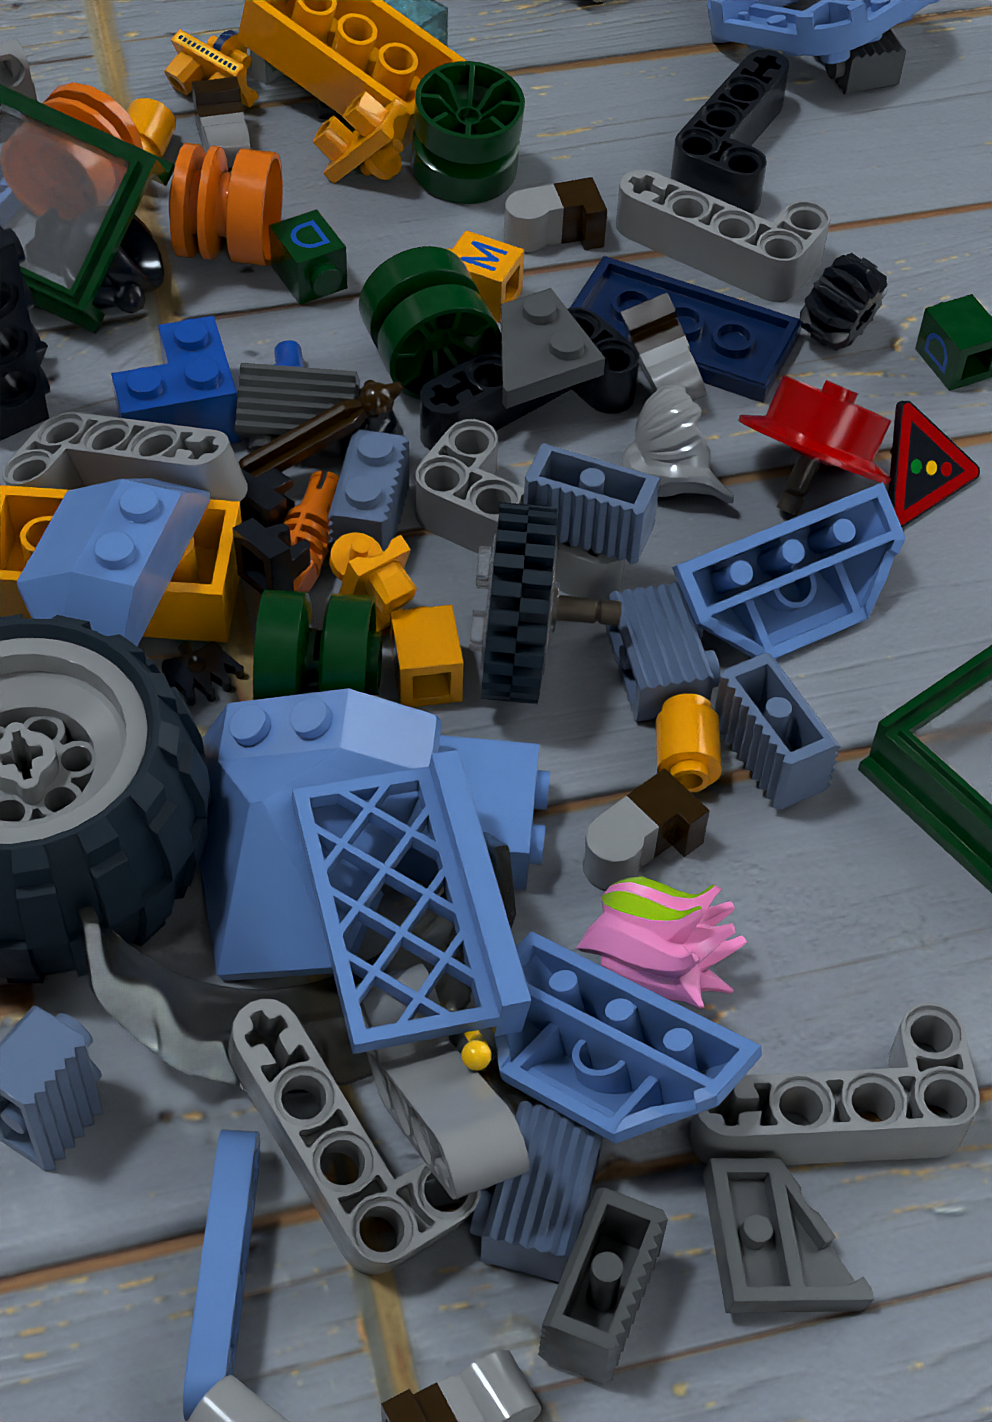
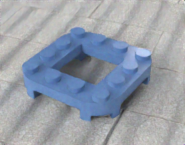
[707,0,941,64]

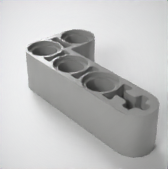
[616,169,831,302]
[2,412,248,501]
[416,419,625,601]
[355,963,529,1200]
[228,999,481,1275]
[689,1002,980,1165]

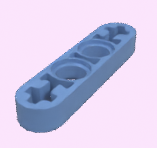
[183,1129,261,1421]

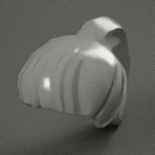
[622,385,734,503]

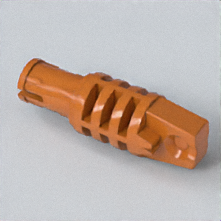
[283,471,339,593]

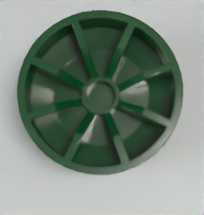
[411,61,525,204]
[359,246,502,399]
[253,589,383,700]

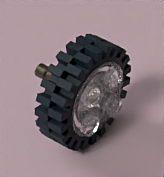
[469,502,622,704]

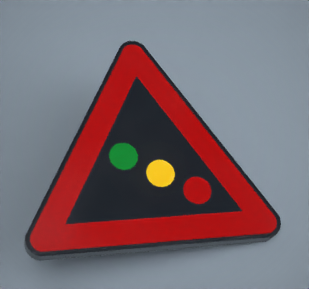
[888,401,980,527]

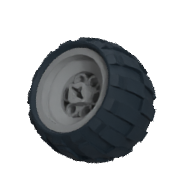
[0,614,212,984]

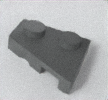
[501,288,605,409]
[702,1158,874,1313]

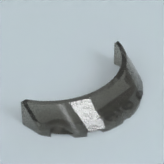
[77,832,516,1094]

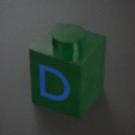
[269,209,348,305]
[915,294,992,391]

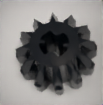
[799,253,888,351]

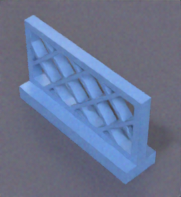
[292,749,531,1054]

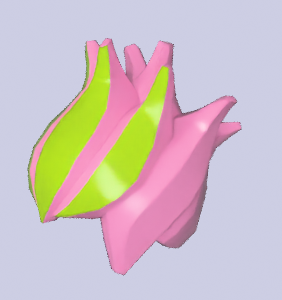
[576,876,747,1009]

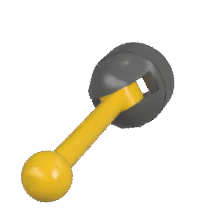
[449,1007,497,1071]

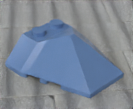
[200,688,442,981]

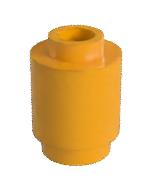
[127,98,176,158]
[656,694,722,793]

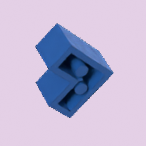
[111,315,242,444]

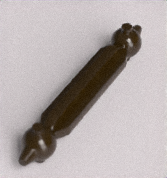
[238,380,404,478]

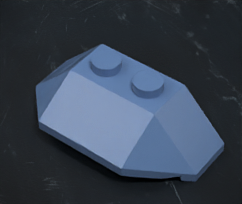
[16,478,210,647]
[672,482,906,659]
[495,931,762,1144]

